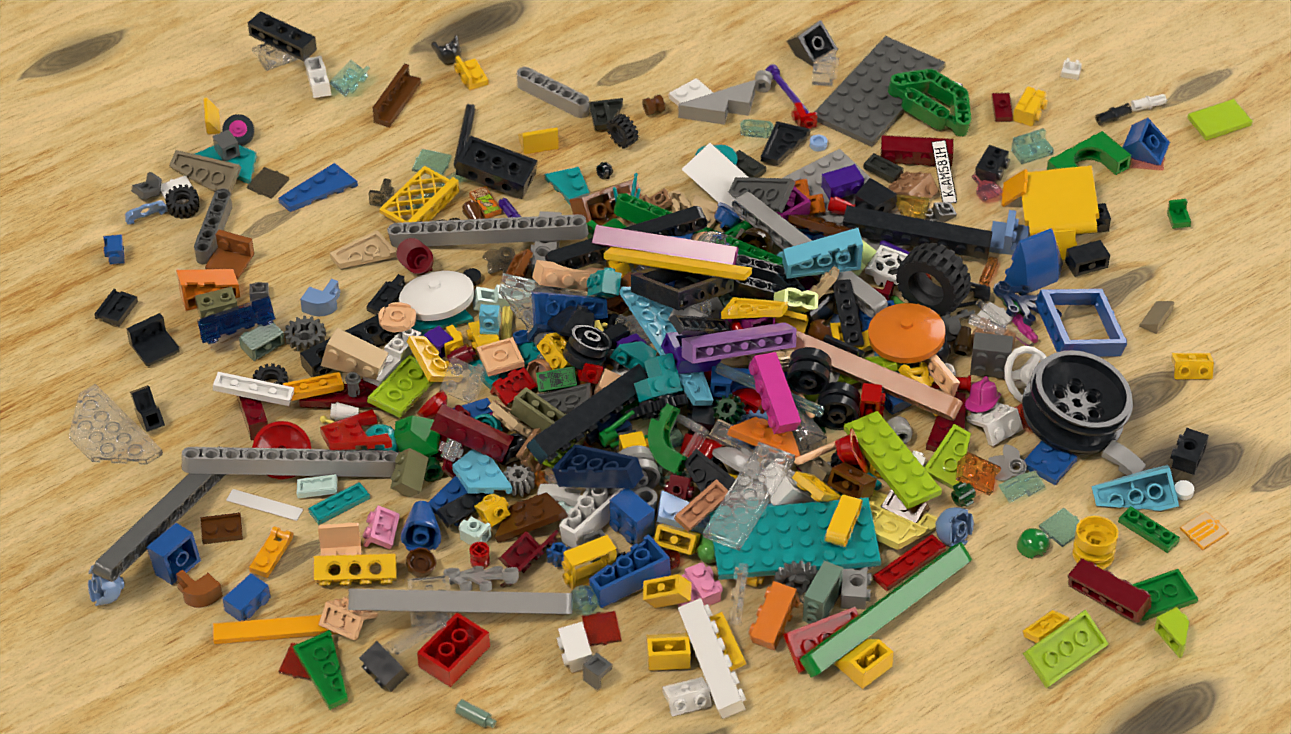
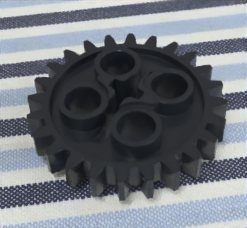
[626,394,689,421]

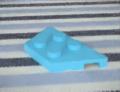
[453,449,512,494]

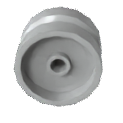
[618,446,660,493]

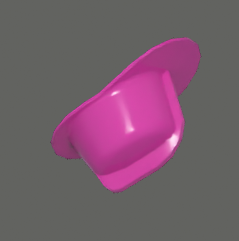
[965,376,1001,412]

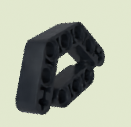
[729,255,807,301]

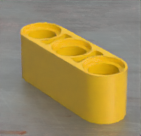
[825,494,863,547]

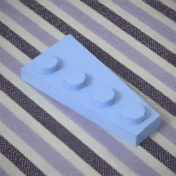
[656,490,712,536]

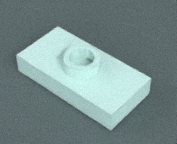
[296,474,338,498]

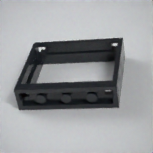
[631,267,734,311]

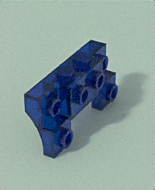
[197,296,276,345]

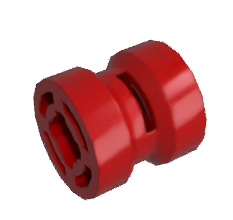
[469,541,490,569]

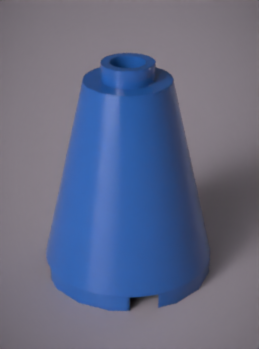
[401,501,441,551]

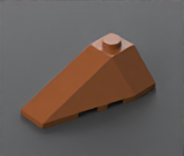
[569,179,642,226]

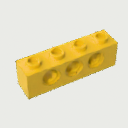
[314,554,397,586]

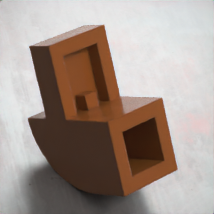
[176,570,223,608]

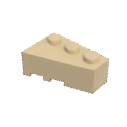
[321,328,389,380]

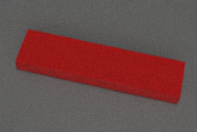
[873,534,946,592]

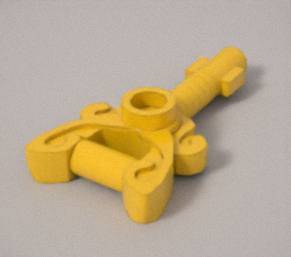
[898,362,939,416]

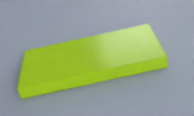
[367,355,434,418]
[1023,610,1109,688]

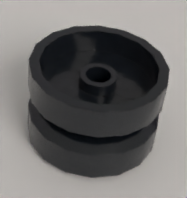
[563,325,612,370]
[787,347,832,395]
[816,382,861,430]

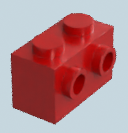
[859,383,886,418]

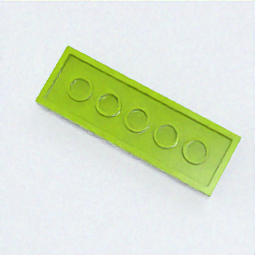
[844,411,942,509]

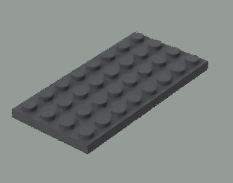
[814,36,945,147]

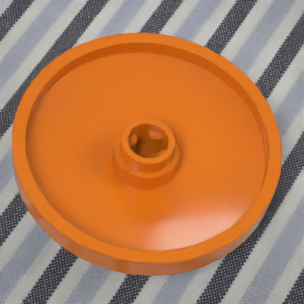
[868,303,945,363]

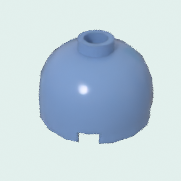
[935,507,974,547]
[88,565,124,606]

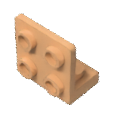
[318,523,362,569]
[319,597,378,640]

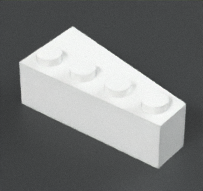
[559,488,625,548]

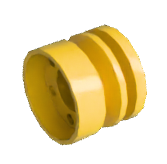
[1072,516,1119,569]

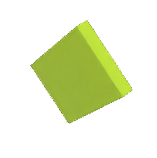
[1187,99,1253,140]

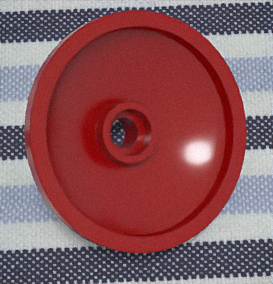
[252,421,312,480]

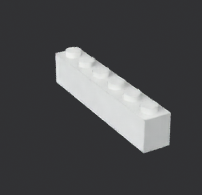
[678,598,746,719]

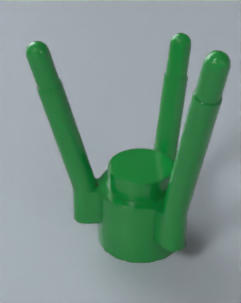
[598,410,648,448]

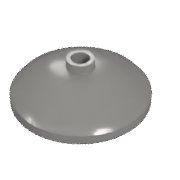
[712,447,764,481]

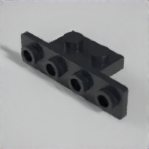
[832,279,864,347]

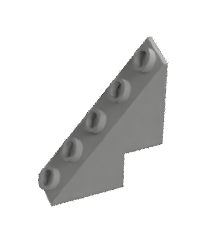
[678,80,756,125]

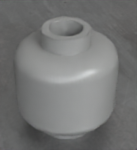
[887,416,913,444]

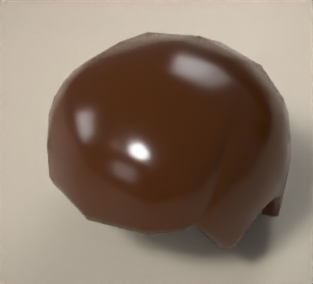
[807,319,832,341]
[406,547,437,578]

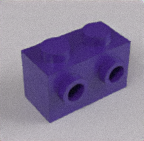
[821,164,864,200]

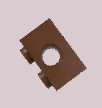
[827,462,877,498]

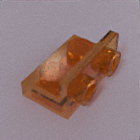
[956,452,1001,496]

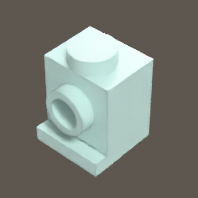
[459,517,492,545]

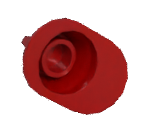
[835,428,868,474]

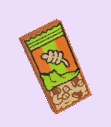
[469,186,502,219]

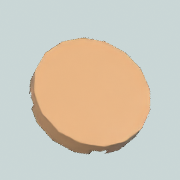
[378,302,416,333]

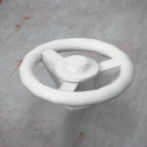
[1004,346,1046,403]

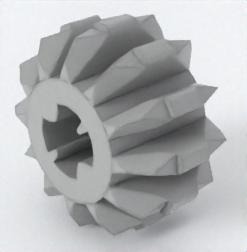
[503,464,535,497]

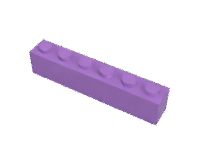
[682,322,796,364]

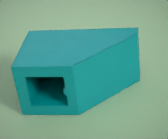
[610,341,657,372]

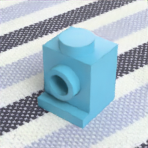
[479,304,501,335]

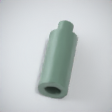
[455,699,496,728]

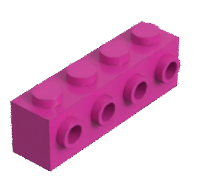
[749,352,801,434]

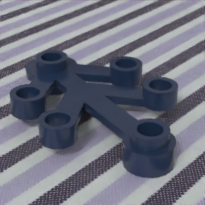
[993,281,1062,326]

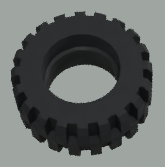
[896,243,971,317]

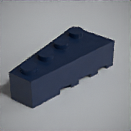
[552,444,644,489]

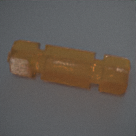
[979,256,998,286]

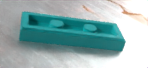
[308,482,370,525]

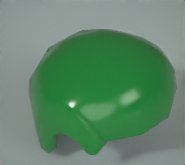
[1017,528,1050,559]

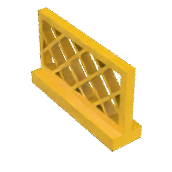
[379,166,459,223]

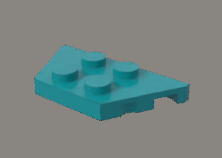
[195,145,257,185]

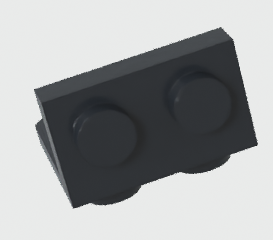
[126,313,179,366]

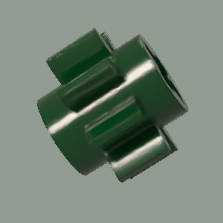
[951,482,976,507]

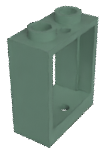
[803,561,843,624]

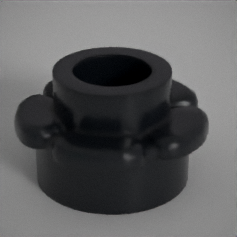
[596,162,613,179]

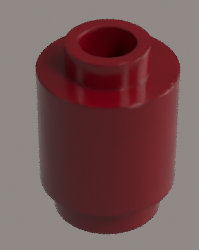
[447,344,477,369]

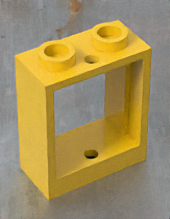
[562,535,617,591]

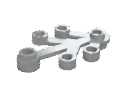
[442,566,519,591]

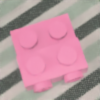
[677,562,723,607]

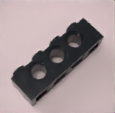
[247,11,317,61]

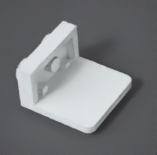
[966,402,1023,446]

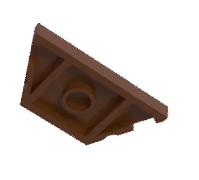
[494,492,568,543]

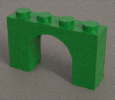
[1047,131,1131,175]

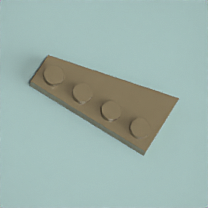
[169,150,241,193]

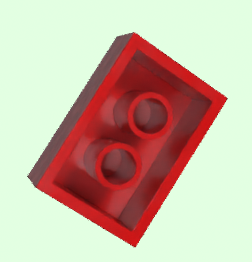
[417,612,490,687]

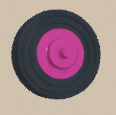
[222,114,255,146]

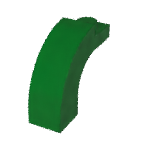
[648,404,688,476]

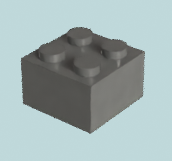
[970,332,1013,379]

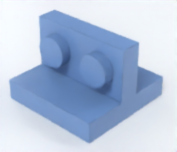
[989,210,1029,255]

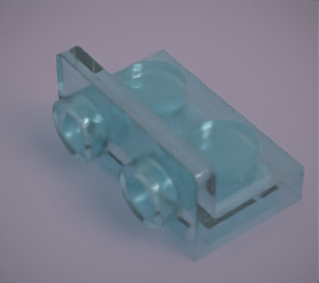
[1011,128,1054,164]

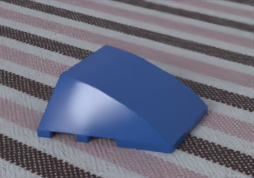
[1004,228,1063,293]

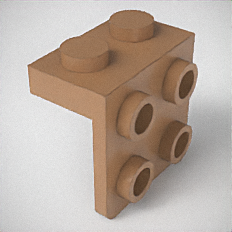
[888,172,939,211]

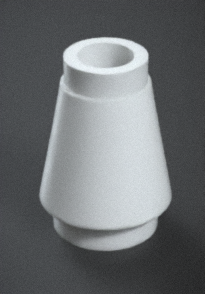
[330,402,359,421]

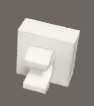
[1061,58,1082,80]

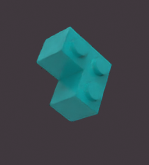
[634,353,683,402]

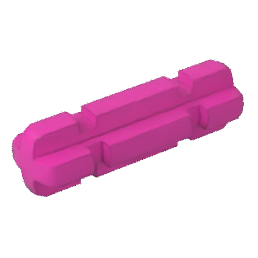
[1012,314,1038,345]

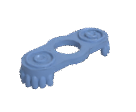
[125,200,168,225]

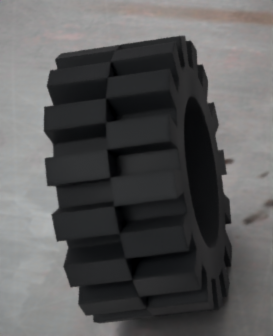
[607,113,639,149]
[165,184,200,219]
[253,363,288,385]

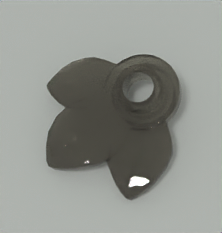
[482,247,516,275]

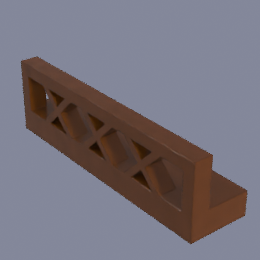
[372,63,421,128]

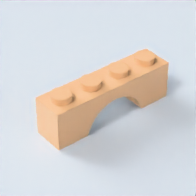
[532,260,604,291]

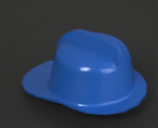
[714,202,744,229]

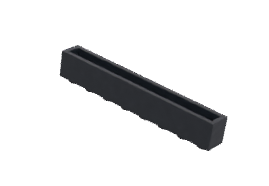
[842,205,993,260]
[526,364,648,464]

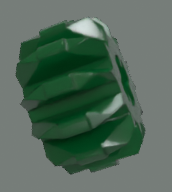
[712,394,746,428]

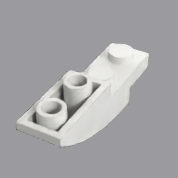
[363,328,421,386]

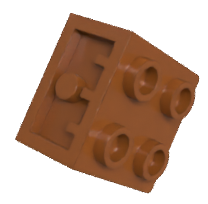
[205,229,254,279]

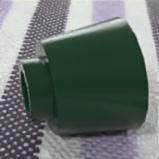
[424,456,444,482]

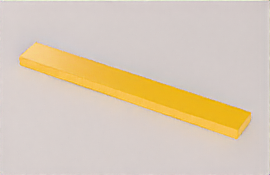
[604,247,752,281]

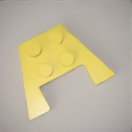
[869,490,938,550]

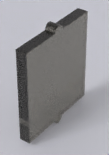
[247,167,289,199]

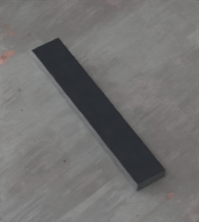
[669,315,732,336]

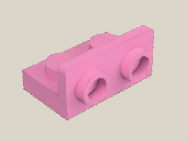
[362,505,400,549]

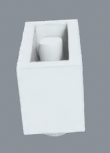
[557,622,592,673]

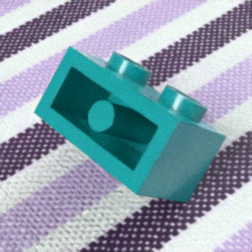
[586,267,622,300]

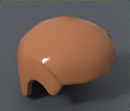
[526,359,552,388]

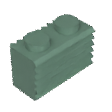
[239,320,285,361]

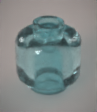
[571,585,598,615]

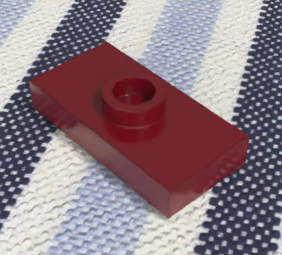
[991,93,1013,122]

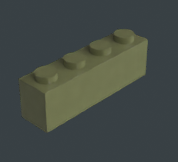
[510,388,587,446]

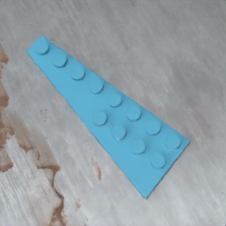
[619,287,714,406]

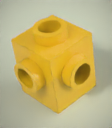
[474,494,510,527]

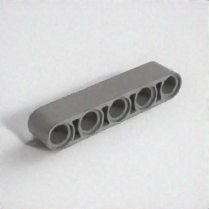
[517,67,589,118]

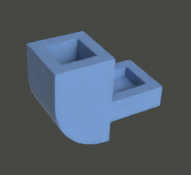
[300,279,340,316]

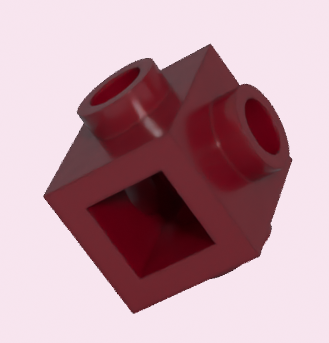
[664,474,695,502]

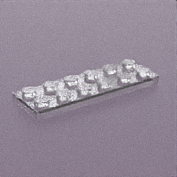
[703,442,795,550]

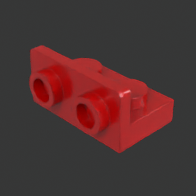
[490,367,537,406]

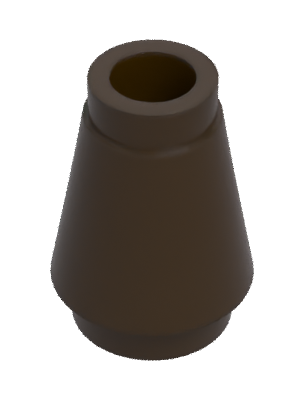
[953,326,972,356]

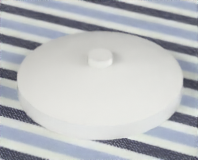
[399,271,475,321]

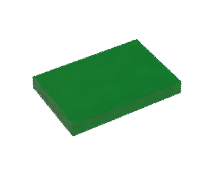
[1132,569,1198,621]

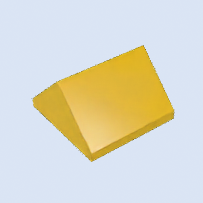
[518,127,559,155]

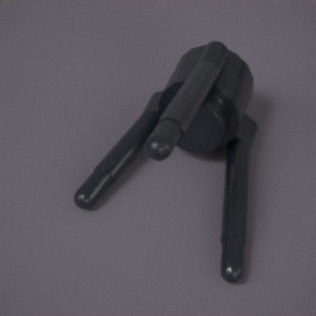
[957,282,990,308]

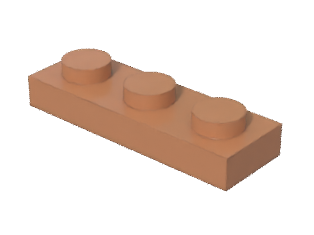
[674,479,731,532]

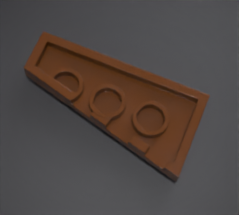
[788,214,852,236]

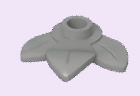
[988,444,1026,481]

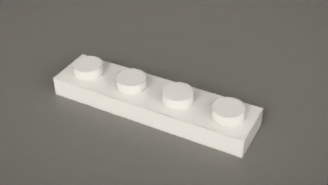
[213,372,294,406]

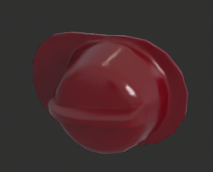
[396,238,434,274]

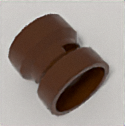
[642,94,665,116]

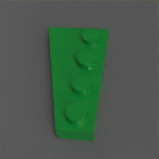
[293,630,348,710]

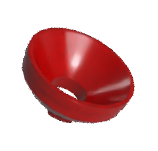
[417,390,447,420]

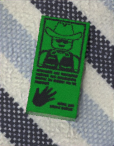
[536,366,577,393]

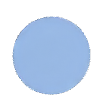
[809,135,828,152]

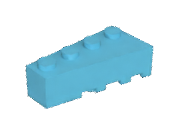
[782,228,863,278]

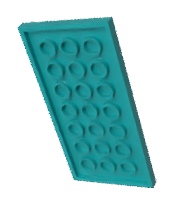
[709,498,881,580]

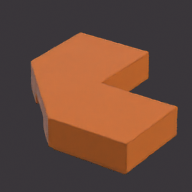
[794,179,826,215]

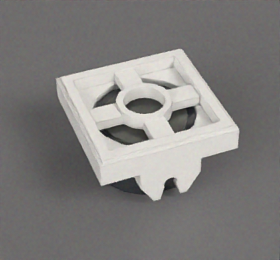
[865,245,908,286]

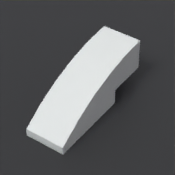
[304,56,331,98]

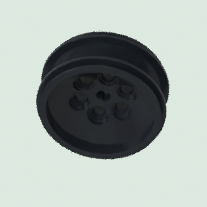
[1022,350,1133,455]

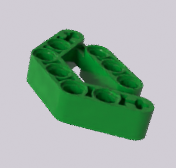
[888,69,971,137]

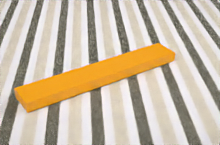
[213,615,338,644]

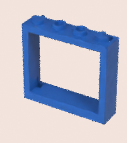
[1035,289,1127,357]

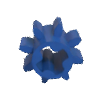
[546,542,570,567]

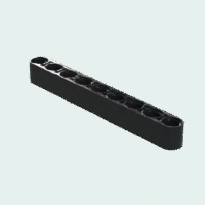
[545,206,708,269]

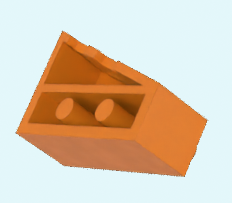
[176,269,240,311]
[749,581,800,651]

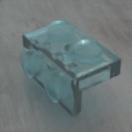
[329,60,370,97]

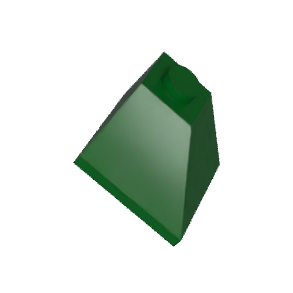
[394,415,440,457]

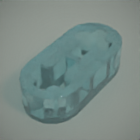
[740,119,774,138]

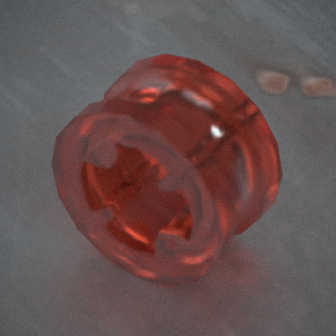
[664,549,680,570]

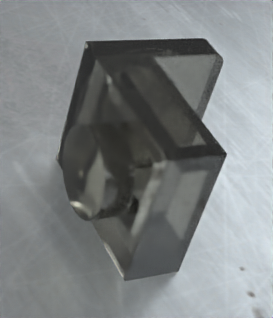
[368,178,394,207]

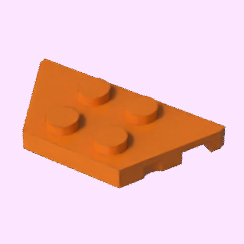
[727,417,801,462]

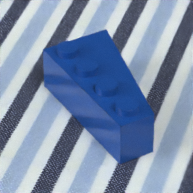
[589,534,671,608]

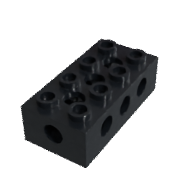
[456,136,538,199]

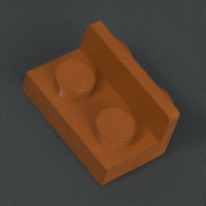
[501,249,533,288]

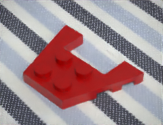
[320,409,392,450]

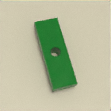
[1118,506,1180,553]

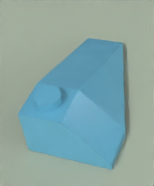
[1091,465,1179,511]

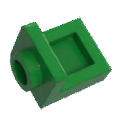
[1167,199,1191,229]

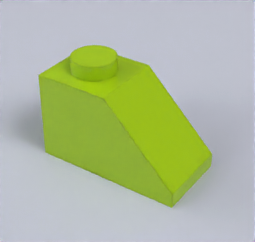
[1154,607,1189,658]

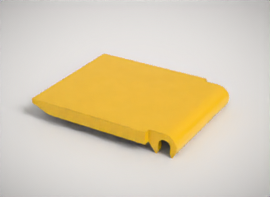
[1021,165,1099,236]

